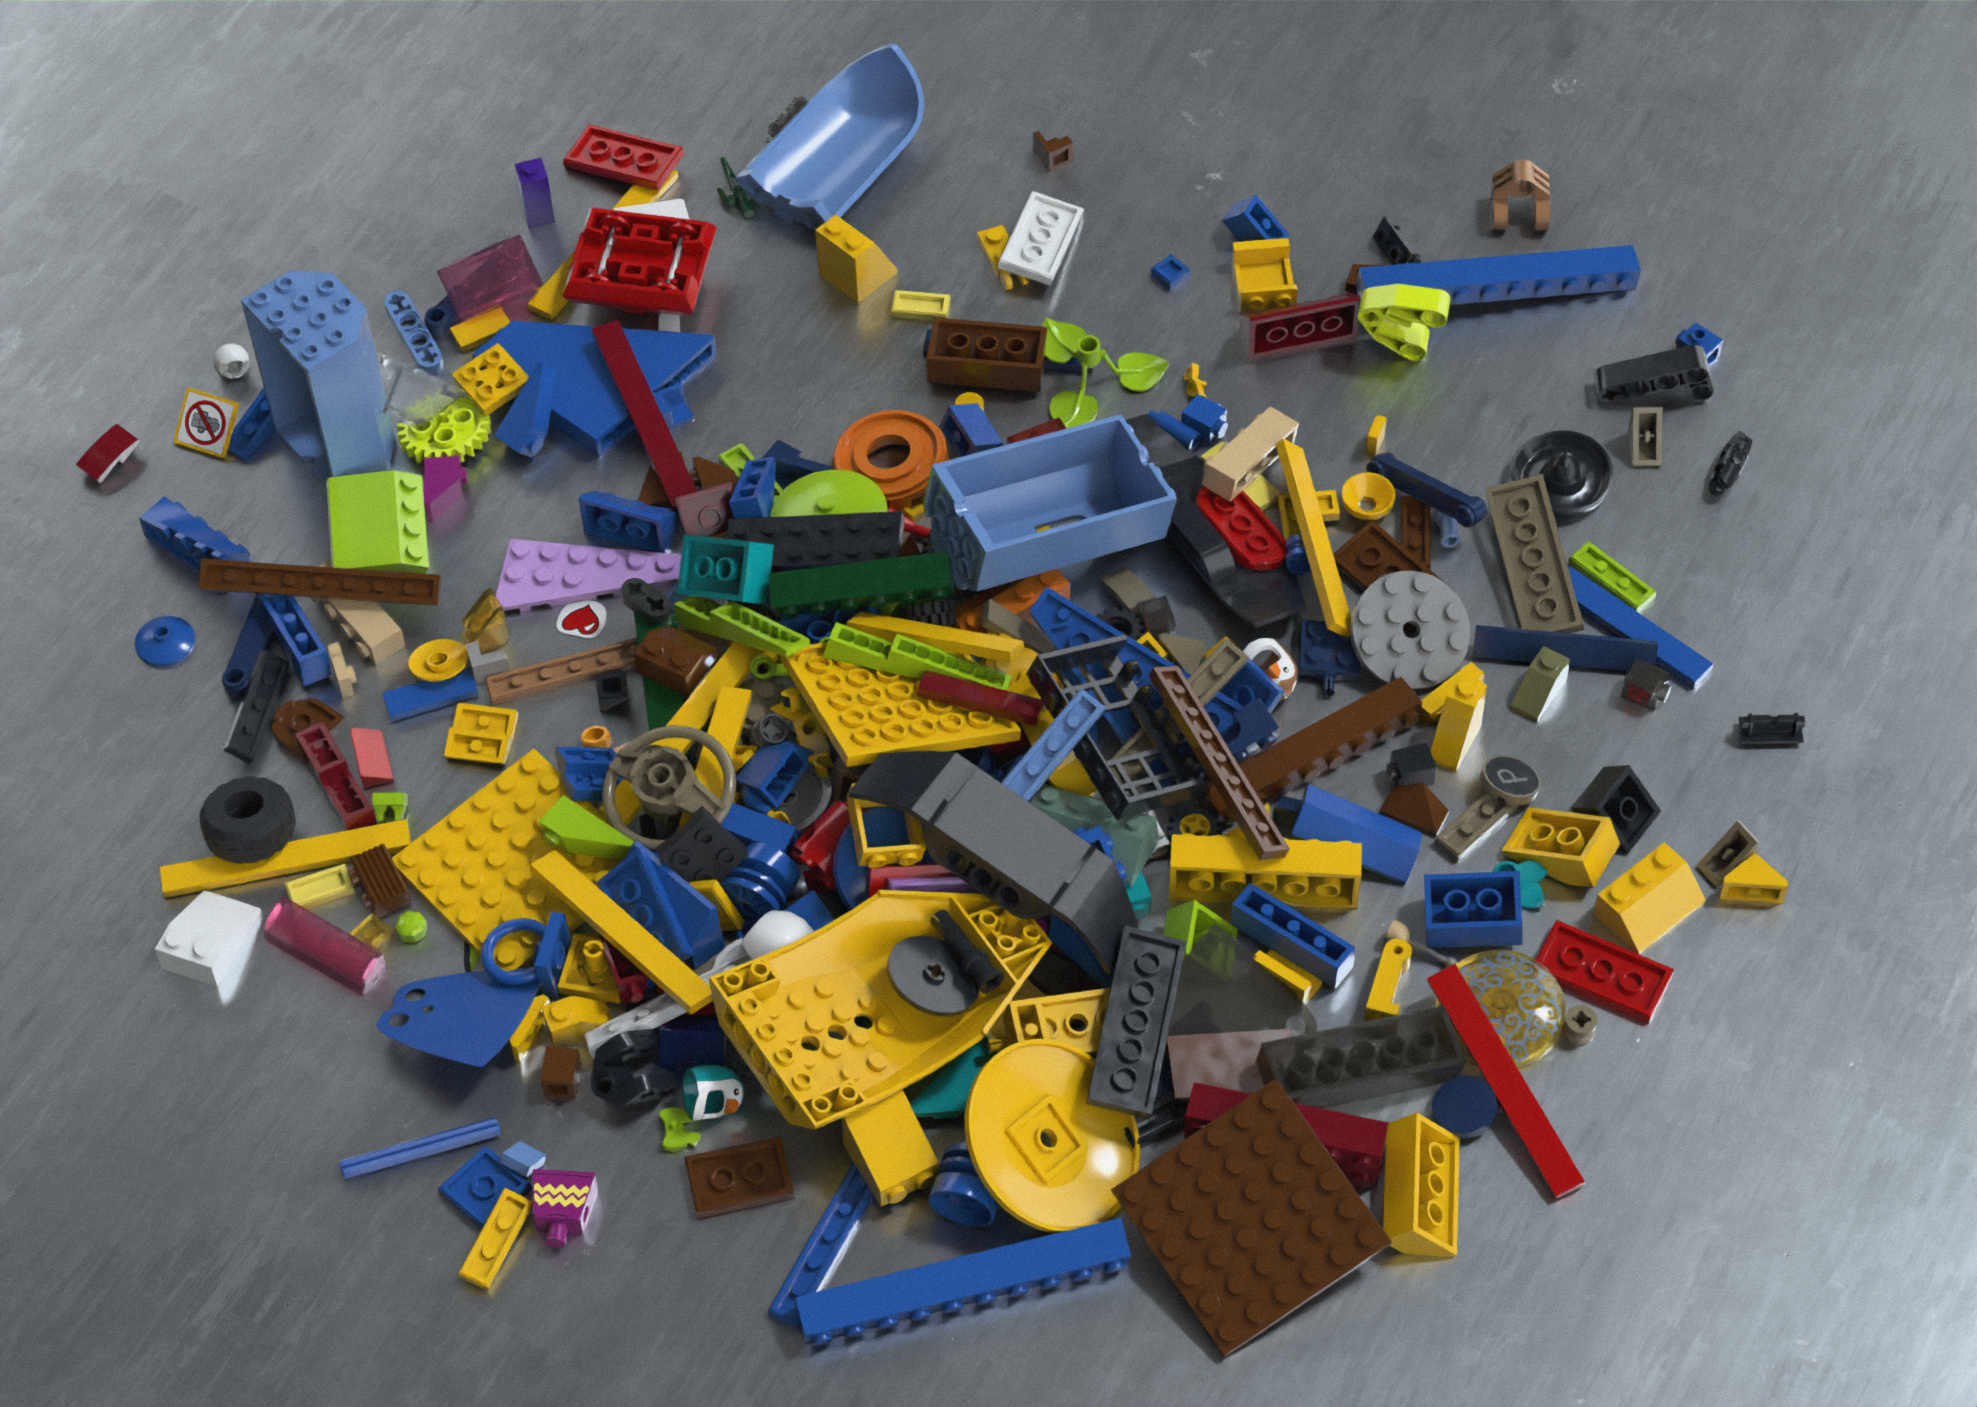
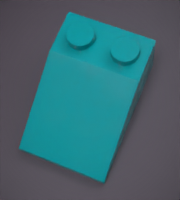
[677,534,774,605]

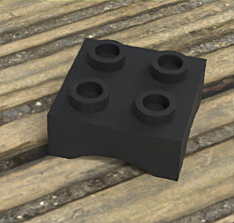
[657,806,749,883]

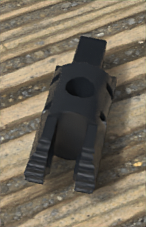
[1708,430,1753,496]

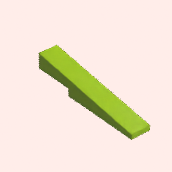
[674,596,810,657]
[823,622,1012,691]

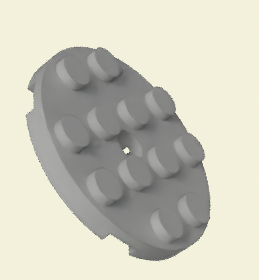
[1350,571,1470,691]

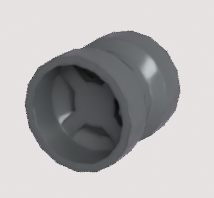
[749,713,788,748]

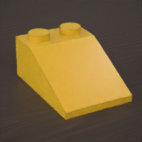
[1501,807,1620,888]

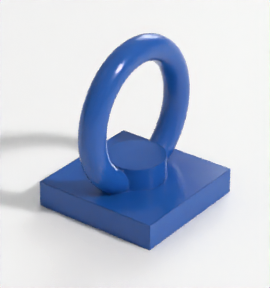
[481,912,572,1001]

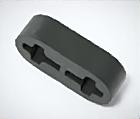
[621,578,671,625]

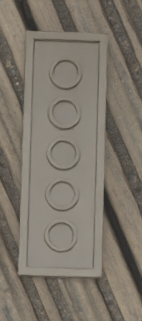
[1485,474,1584,633]

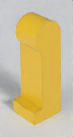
[1364,938,1412,1031]

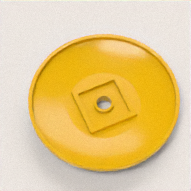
[965,1039,1140,1233]

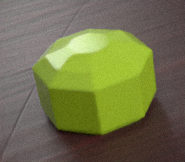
[395,911,428,943]

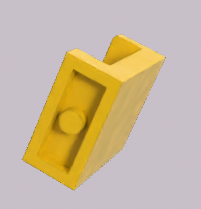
[1232,238,1298,312]

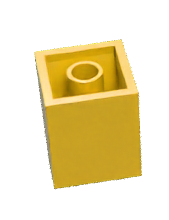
[815,215,898,304]
[842,1090,939,1207]

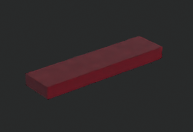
[917,670,1044,726]

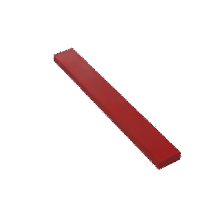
[1427,964,1585,1200]

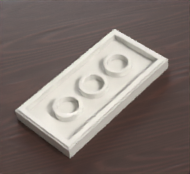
[998,191,1084,286]

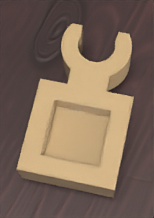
[327,642,357,698]

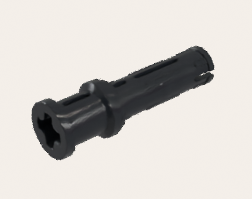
[930,910,1004,993]

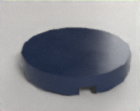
[1432,1075,1498,1139]

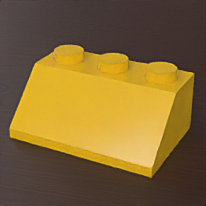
[1593,842,1705,954]

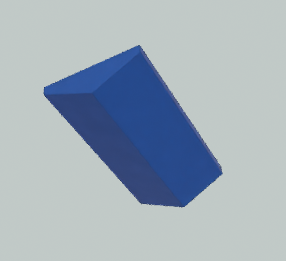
[1290,784,1422,885]

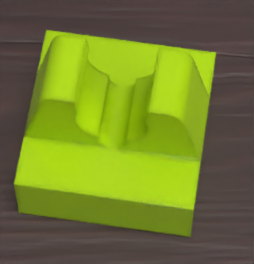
[372,792,408,821]

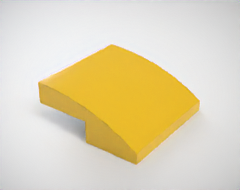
[444,702,519,765]

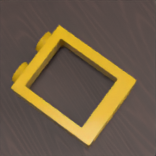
[847,783,926,868]

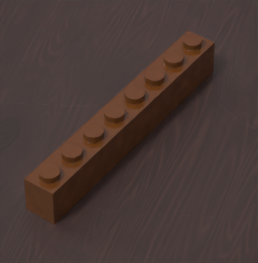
[1197,677,1422,826]

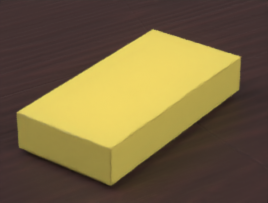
[891,290,951,321]
[285,863,355,913]

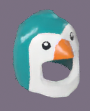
[682,1064,744,1121]

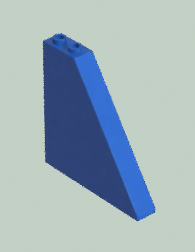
[472,321,716,458]

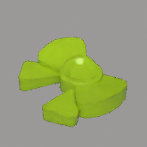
[659,1107,701,1152]

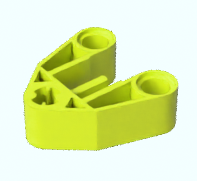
[1357,284,1451,361]

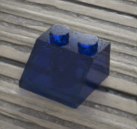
[659,1014,728,1073]

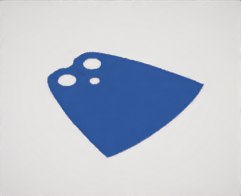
[377,967,540,1067]

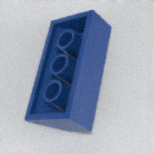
[625,840,725,969]

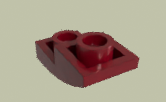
[76,424,140,483]

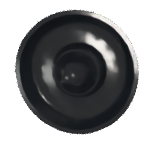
[1510,430,1613,515]

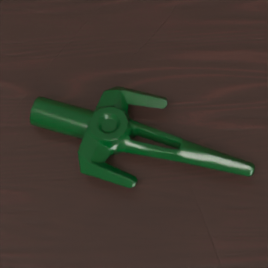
[717,157,754,218]

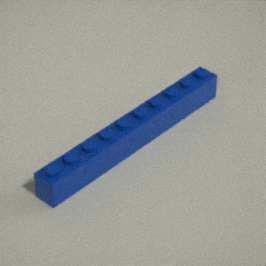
[1356,245,1641,305]
[795,1218,1131,1345]

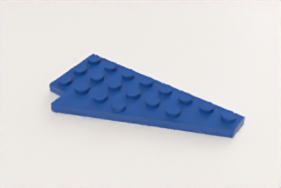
[1030,586,1243,789]

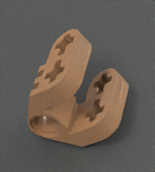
[1491,159,1550,231]

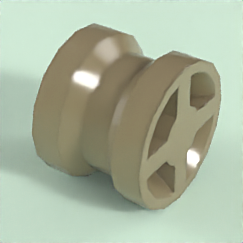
[1562,1005,1598,1046]

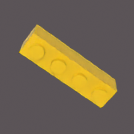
[1420,662,1485,725]

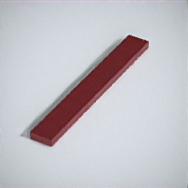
[591,320,697,512]

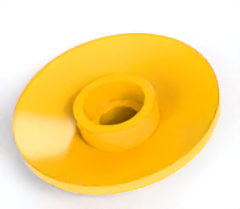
[408,639,469,682]

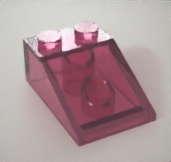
[437,234,544,322]

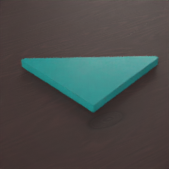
[910,1036,998,1119]

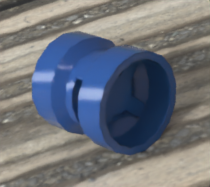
[1286,533,1311,575]

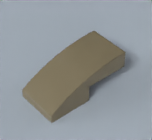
[1098,567,1155,614]

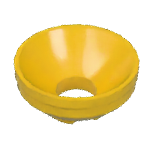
[1341,472,1395,520]

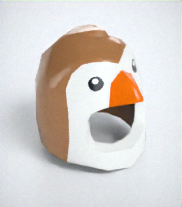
[1243,638,1298,700]

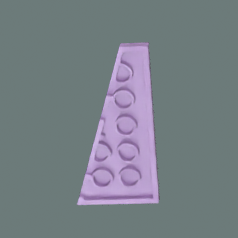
[492,539,681,616]

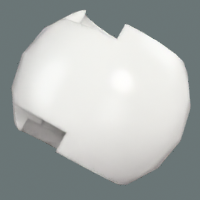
[214,343,249,379]

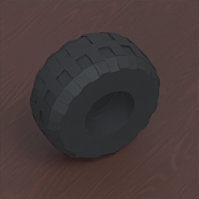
[199,776,296,864]

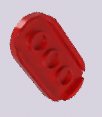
[1194,486,1286,571]

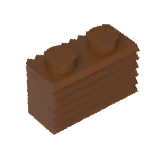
[348,844,412,919]

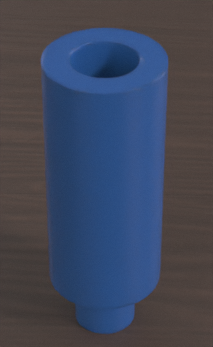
[1147,410,1201,451]

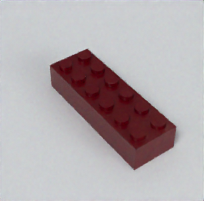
[1184,1082,1389,1188]

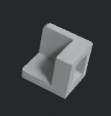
[465,641,510,685]

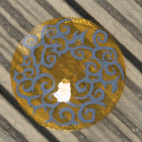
[1436,950,1565,1069]

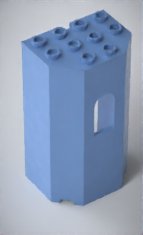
[241,270,396,490]
[923,414,1177,592]

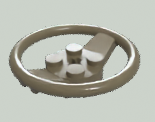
[602,725,736,852]

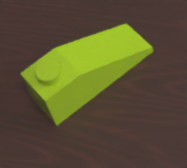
[539,795,634,860]

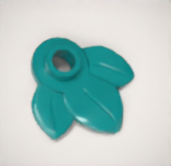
[1492,860,1548,909]

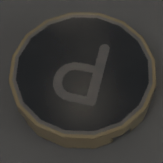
[1479,755,1542,805]

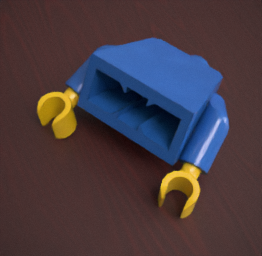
[736,741,833,825]

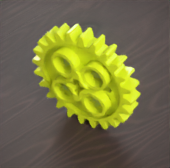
[397,390,492,463]

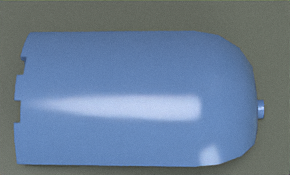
[735,43,925,230]

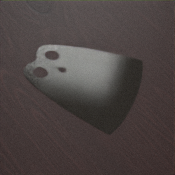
[1163,923,1317,1071]

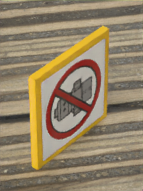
[173,387,240,459]

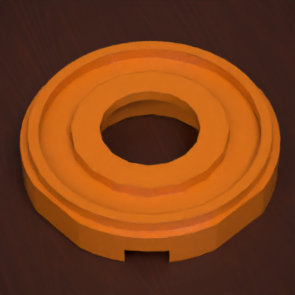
[832,410,949,510]

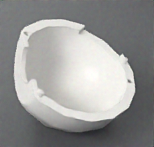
[742,910,814,960]

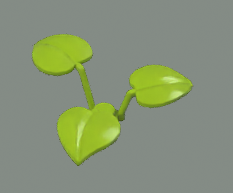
[1042,318,1168,430]

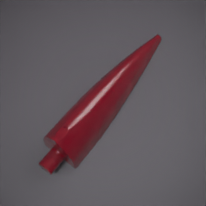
[599,933,648,1003]

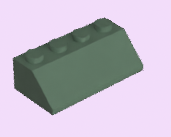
[1030,784,1158,886]

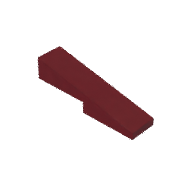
[295,721,377,831]

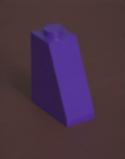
[514,158,555,229]

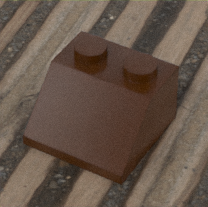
[634,625,720,698]

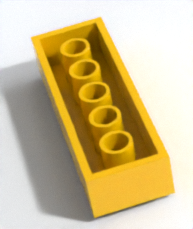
[1169,833,1362,909]

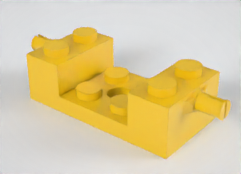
[987,988,1110,1056]

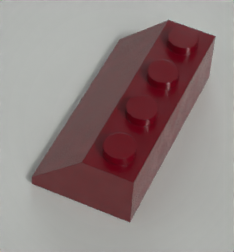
[1239,293,1361,359]

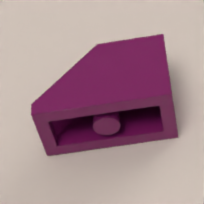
[424,456,468,522]

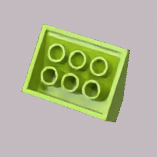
[326,470,429,574]

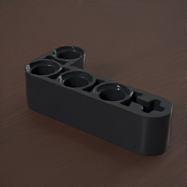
[1594,345,1714,403]

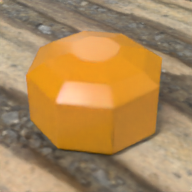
[580,725,612,748]

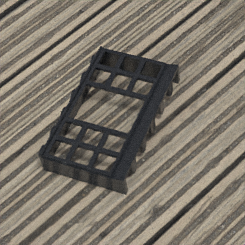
[1026,634,1214,821]

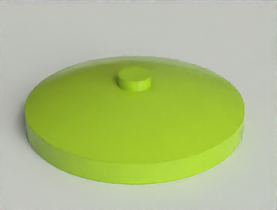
[770,470,888,517]

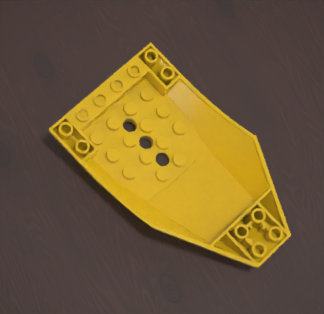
[709,890,1052,1130]

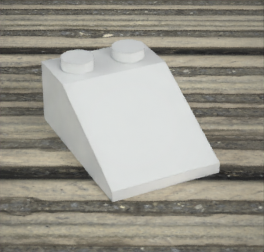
[155,890,261,987]

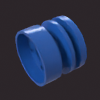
[720,841,801,920]
[928,1142,999,1227]

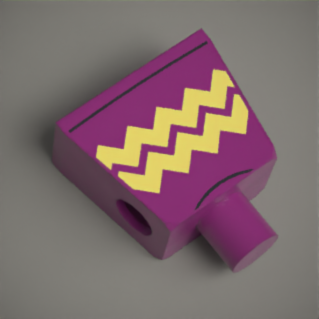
[532,1169,598,1248]

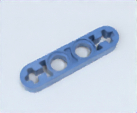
[384,291,444,376]

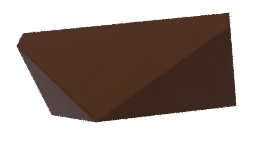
[1379,782,1449,837]

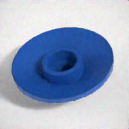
[135,616,195,666]

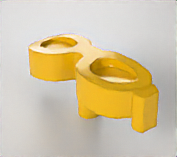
[1183,362,1207,398]

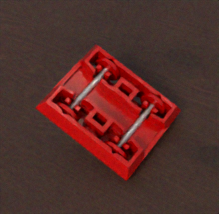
[562,208,717,317]

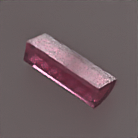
[264,896,387,997]

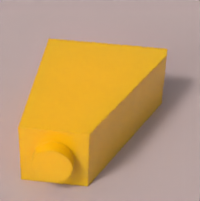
[1430,674,1487,772]

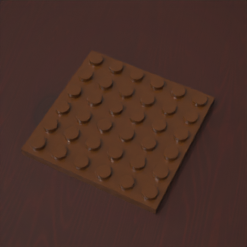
[1111,1079,1392,1357]

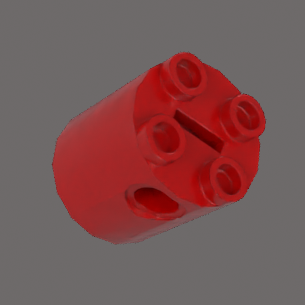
[789,801,866,891]

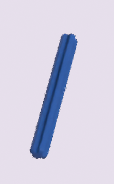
[340,1118,500,1179]

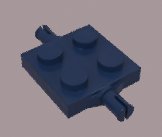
[1298,619,1360,697]

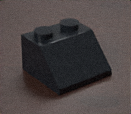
[1571,765,1661,853]

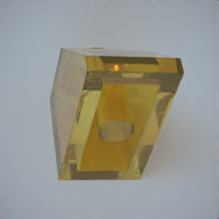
[461,588,511,655]

